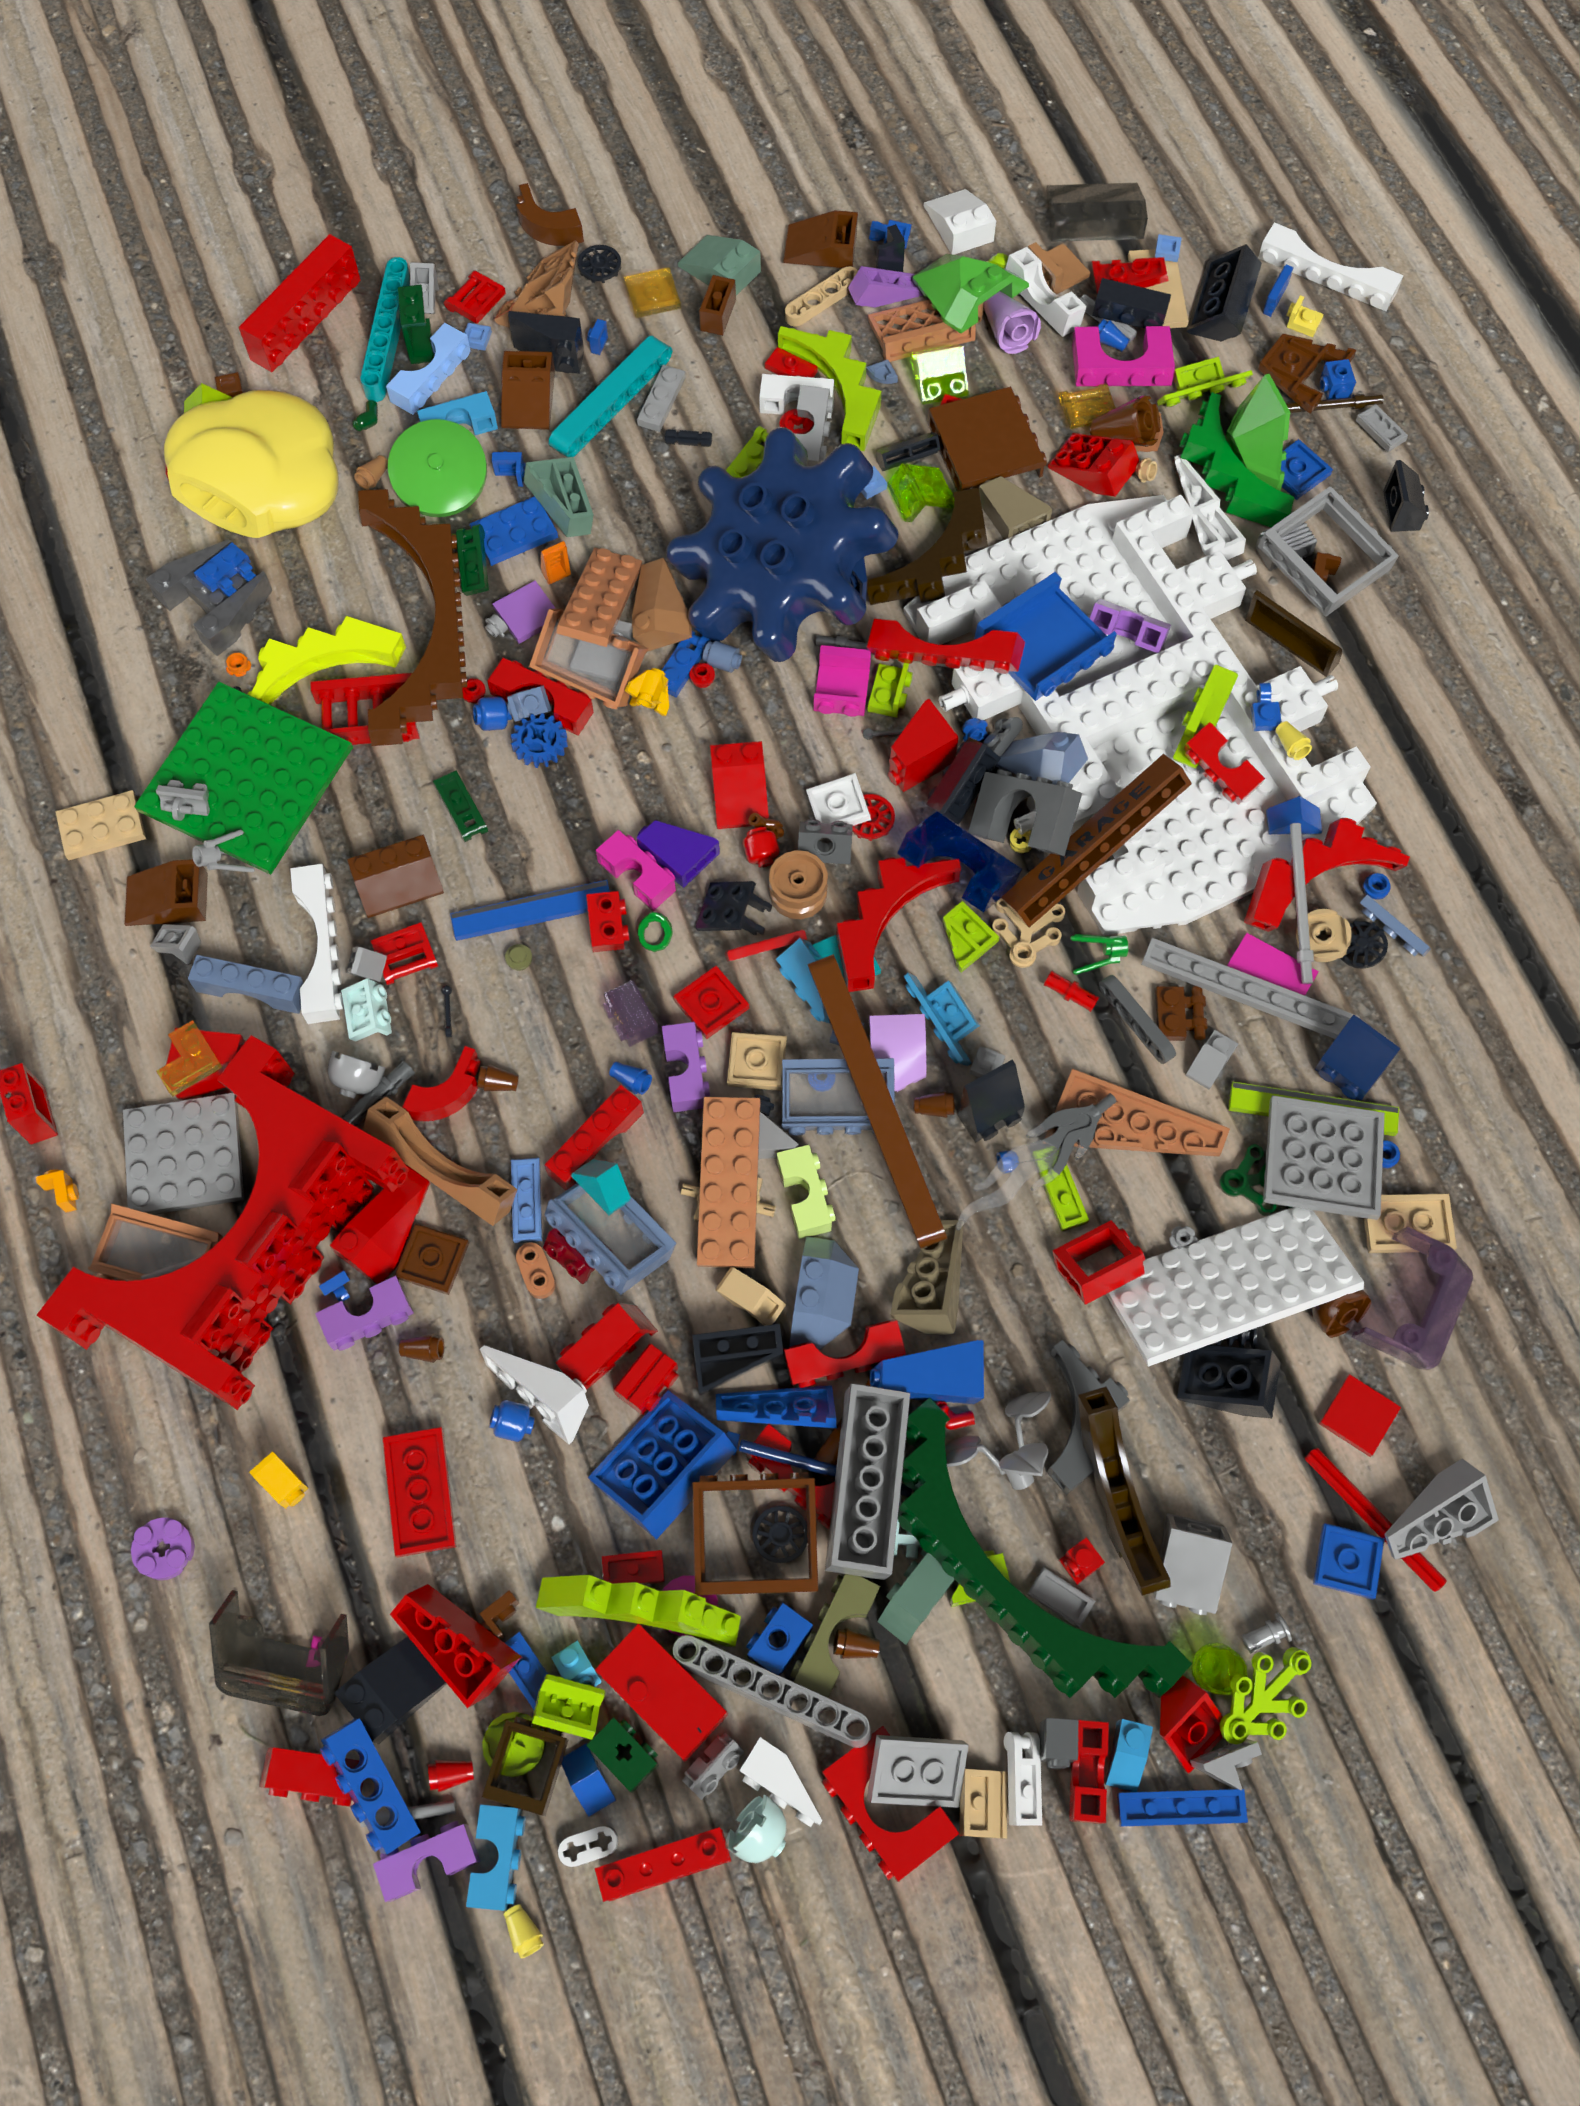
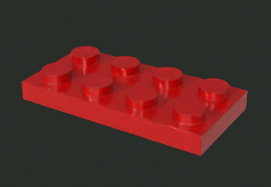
[383,1427,457,1558]

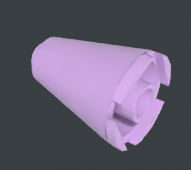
[983,291,1041,354]

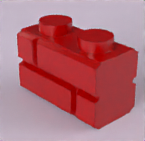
[613,1343,679,1415]

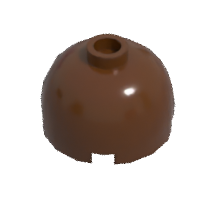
[1312,1289,1371,1338]

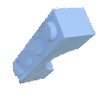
[386,322,471,415]

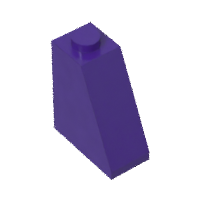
[636,820,720,888]

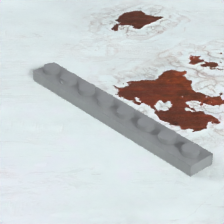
[1141,938,1360,1039]

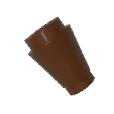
[477,1064,519,1091]
[914,1090,955,1118]
[399,1334,445,1363]
[833,1627,880,1659]

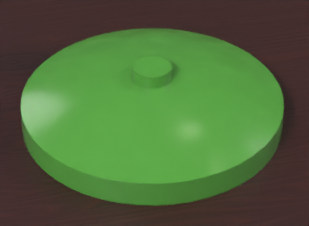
[388,419,487,517]

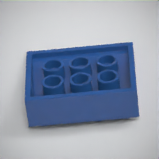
[588,1390,737,1540]

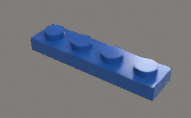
[1117,1789,1248,1827]

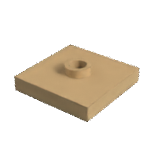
[727,1032,787,1091]

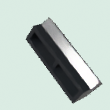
[876,432,941,472]

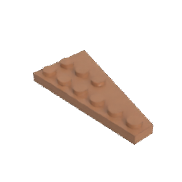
[1043,1069,1230,1157]

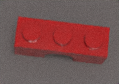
[1184,722,1265,805]
[1069,1720,1109,1824]

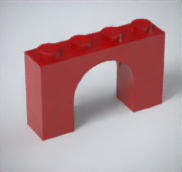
[821,1726,959,1882]

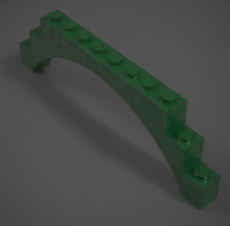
[898,1398,1192,1698]

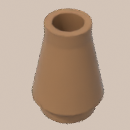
[354,455,388,489]

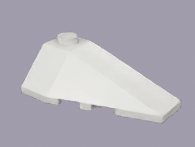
[480,1345,589,1444]

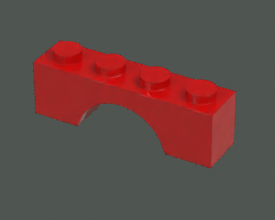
[487,658,594,736]
[544,1085,644,1190]
[783,1319,906,1388]
[746,1424,835,1529]

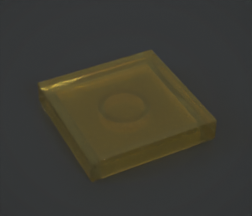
[624,268,681,318]

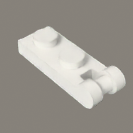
[1004,1732,1042,1826]

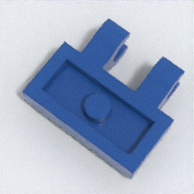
[194,543,256,597]

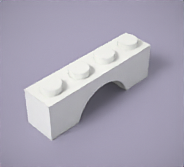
[1006,247,1087,337]

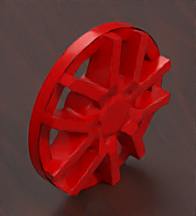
[853,794,895,841]

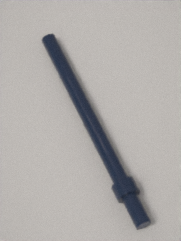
[739,1440,912,1497]

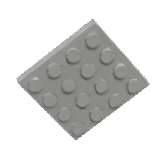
[123,1093,244,1215]
[1263,1096,1385,1220]

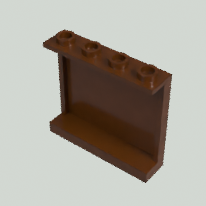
[928,386,1047,491]

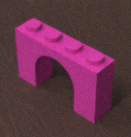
[1072,326,1175,386]

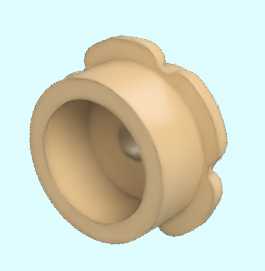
[1136,458,1157,483]

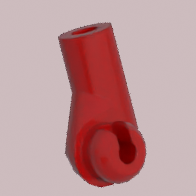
[935,1401,975,1430]

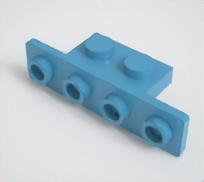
[904,973,980,1066]

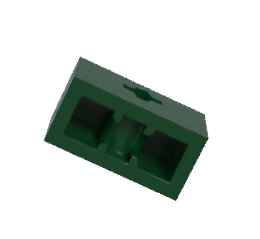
[586,1717,659,1793]

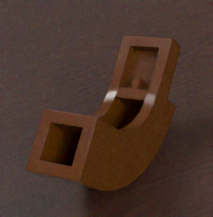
[516,183,584,246]

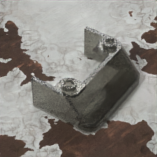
[209,1590,349,1716]

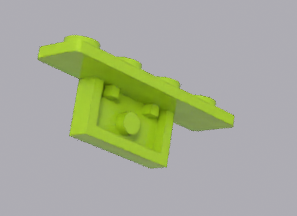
[1157,356,1253,407]
[1173,665,1238,769]

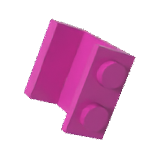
[814,645,871,717]

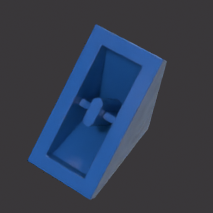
[1266,796,1323,835]
[561,1743,616,1817]

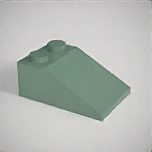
[678,235,761,296]

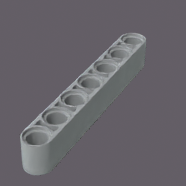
[673,1635,872,1748]

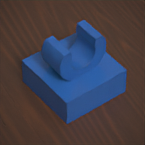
[319,1270,351,1302]

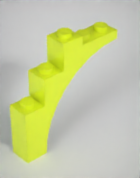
[247,616,406,705]

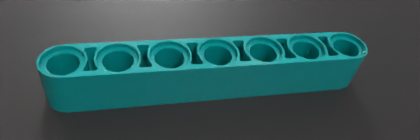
[360,257,410,402]
[549,335,673,457]

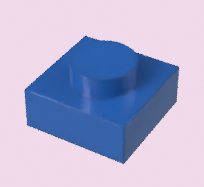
[587,319,608,355]

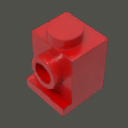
[1058,1537,1105,1585]

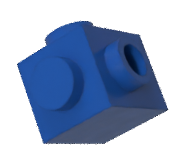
[1320,359,1356,399]

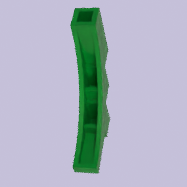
[1179,392,1295,528]

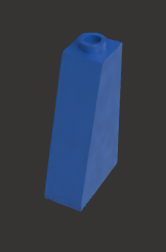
[870,1340,984,1404]

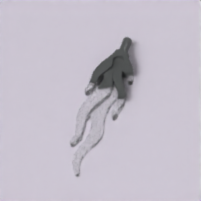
[956,1093,1117,1230]

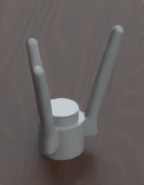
[192,830,255,872]

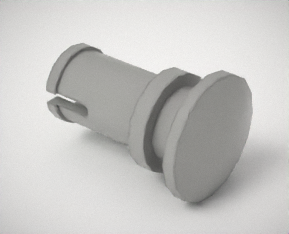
[1241,1612,1292,1654]

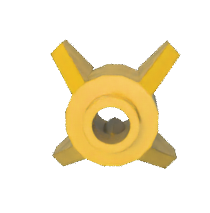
[625,668,669,716]

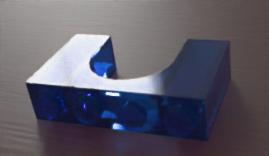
[897,811,1022,913]

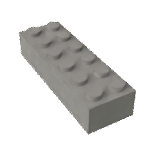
[825,1384,910,1580]

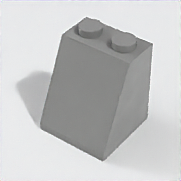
[1154,1513,1232,1615]

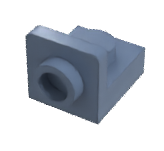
[507,685,551,722]

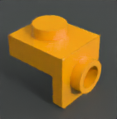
[36,1169,79,1213]

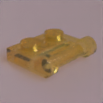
[1059,384,1116,429]

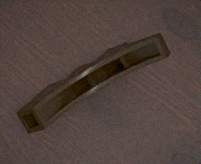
[867,488,988,605]
[1078,1386,1171,1596]

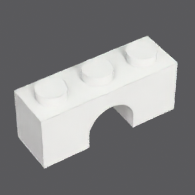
[760,374,834,418]

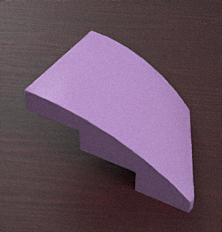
[869,1014,926,1092]

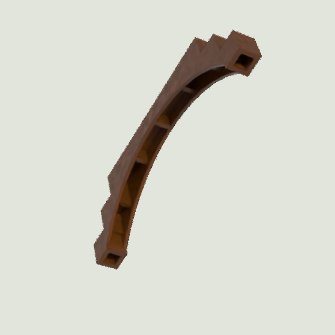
[358,489,467,746]

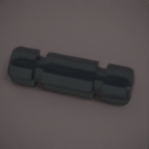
[665,429,712,447]

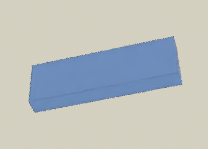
[511,1158,543,1243]

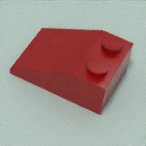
[710,741,769,829]

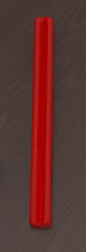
[1305,1448,1447,1592]

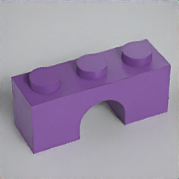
[1090,599,1171,653]
[662,1022,710,1112]
[315,1276,414,1351]
[373,1821,481,1902]

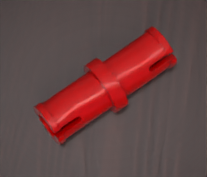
[1044,970,1099,1012]

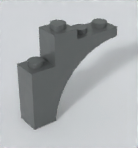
[1047,1340,1130,1496]

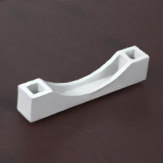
[1258,222,1403,311]
[290,864,344,1024]

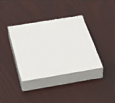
[806,773,871,826]

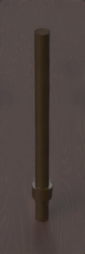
[1286,394,1384,413]

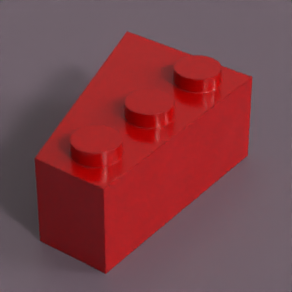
[555,1303,658,1389]
[259,1747,364,1807]

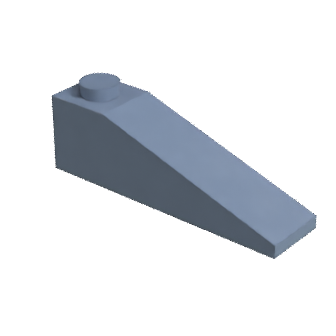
[996,732,1088,785]

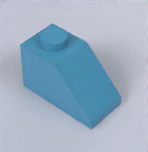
[1105,1719,1153,1792]

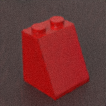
[888,699,958,792]
[163,1028,245,1100]

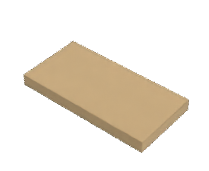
[1128,249,1189,330]

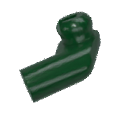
[352,400,378,431]

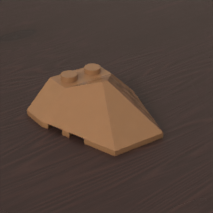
[494,240,579,328]

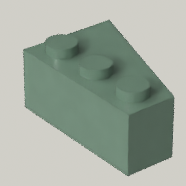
[524,457,594,537]
[877,1550,955,1645]

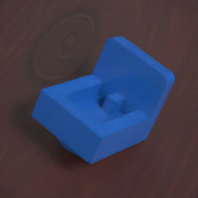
[492,451,526,487]

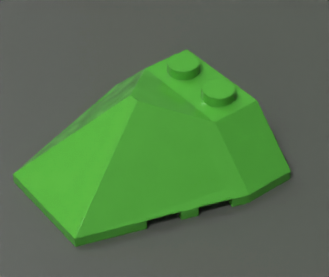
[913,254,1029,334]
[1225,374,1290,490]

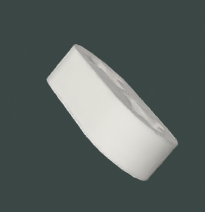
[558,1826,618,1867]

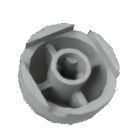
[327,1051,385,1098]

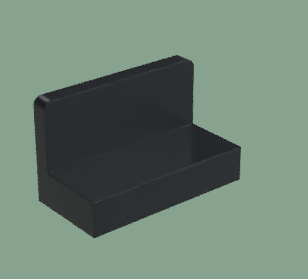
[876,224,905,272]

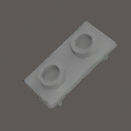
[682,1733,744,1800]

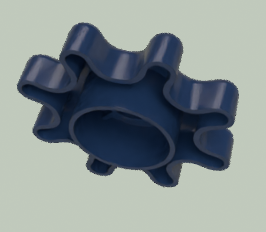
[666,427,898,662]

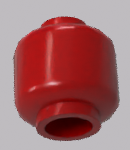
[742,827,780,868]

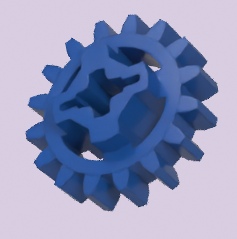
[511,713,568,768]

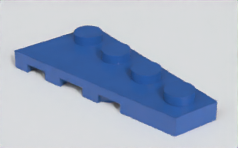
[716,1385,837,1428]

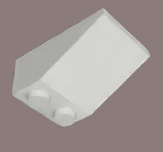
[924,189,996,255]

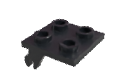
[695,881,772,935]

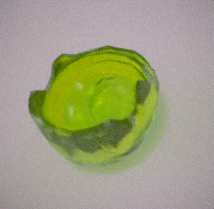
[1191,1642,1248,1695]

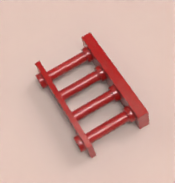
[311,673,420,745]
[594,1827,731,1902]

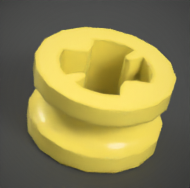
[1010,828,1032,853]

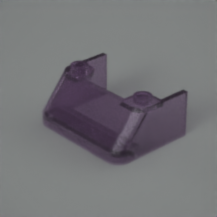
[1351,1227,1473,1370]

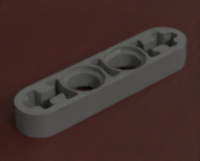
[1099,975,1176,1064]

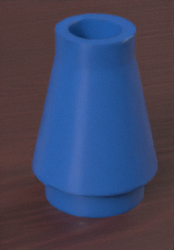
[1098,319,1130,352]
[609,1062,652,1095]

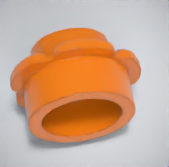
[226,653,251,677]

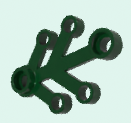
[1219,1144,1292,1216]

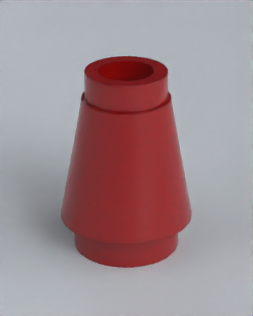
[428,1760,474,1792]

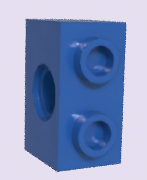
[746,1603,813,1676]

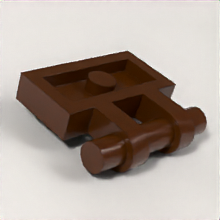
[1155,986,1208,1041]

